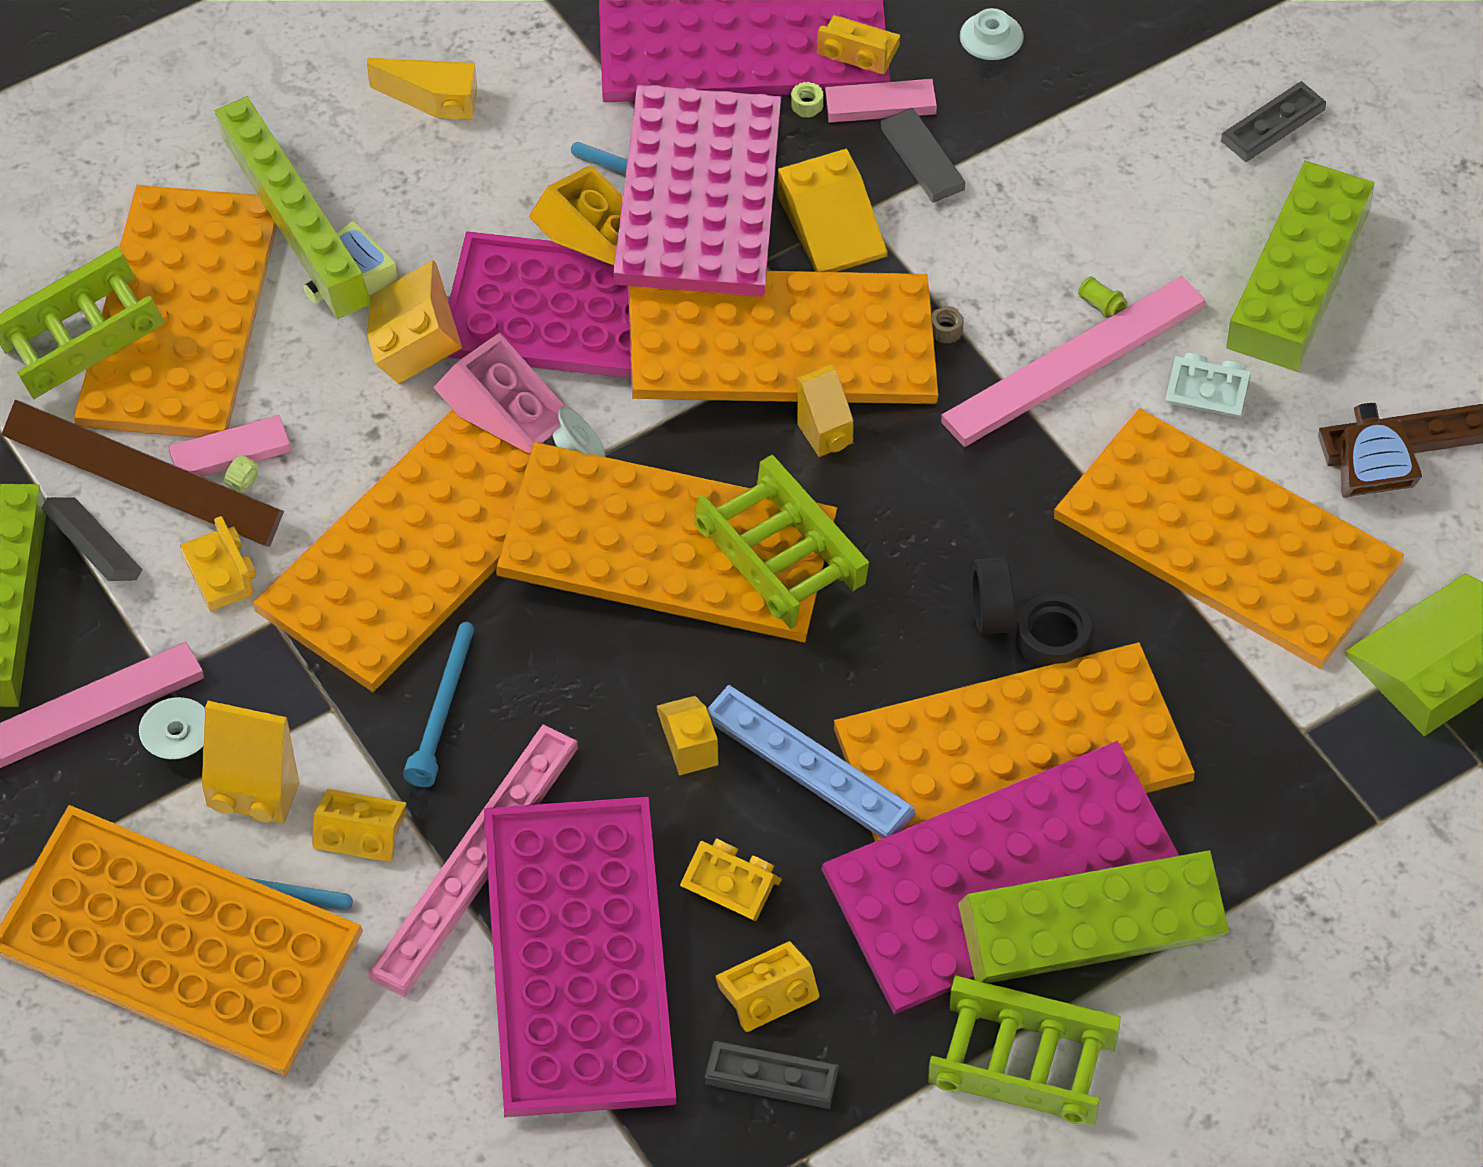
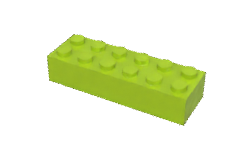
[1226,160,1375,372]
[0,484,46,707]
[958,850,1229,983]

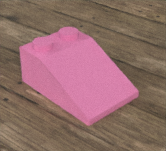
[433,332,564,454]

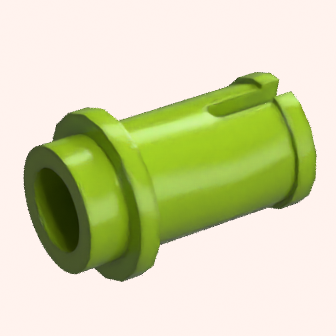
[1078,276,1127,318]

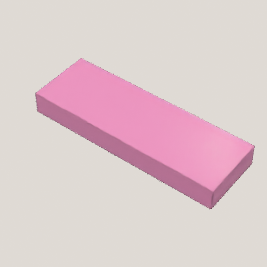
[825,79,937,123]
[168,415,291,477]

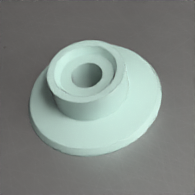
[960,8,1024,60]
[553,406,606,457]
[139,697,205,759]

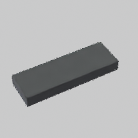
[1221,81,1326,162]
[881,108,965,203]
[42,497,143,581]
[704,1041,839,1109]

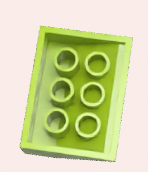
[1345,573,1483,736]

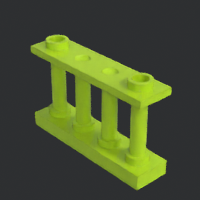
[0,246,166,400]
[694,454,869,629]
[928,975,1121,1125]

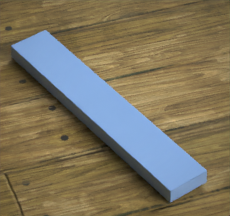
[707,685,916,839]

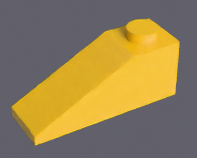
[367,58,477,120]

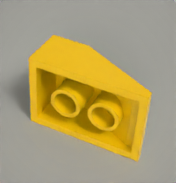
[778,149,887,272]
[529,165,623,265]
[367,260,462,384]
[202,701,300,824]

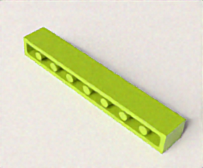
[214,96,371,319]

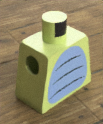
[303,221,398,304]

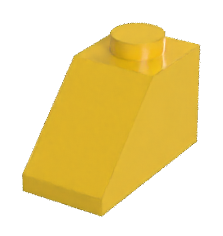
[798,364,853,457]
[657,696,718,775]

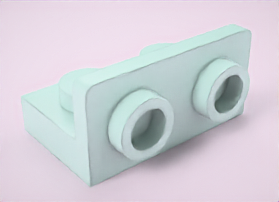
[1165,353,1251,419]

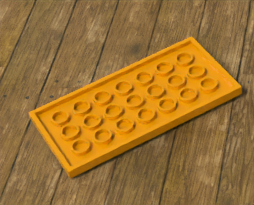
[74,185,277,438]
[628,271,938,404]
[1054,408,1405,669]
[253,409,531,692]
[496,442,837,643]
[834,642,1195,842]
[0,805,363,1077]

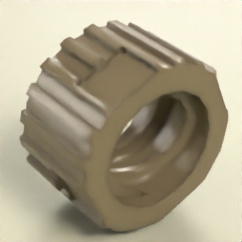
[931,306,964,344]

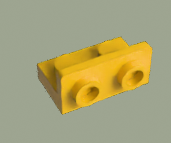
[817,15,900,74]
[180,516,256,612]
[312,788,406,862]
[680,839,782,921]
[716,941,819,1032]

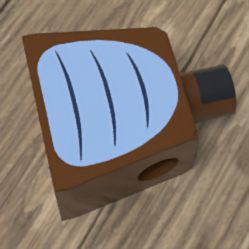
[1340,403,1422,498]

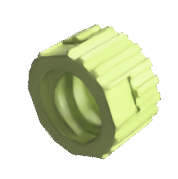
[791,82,823,117]
[224,454,259,493]

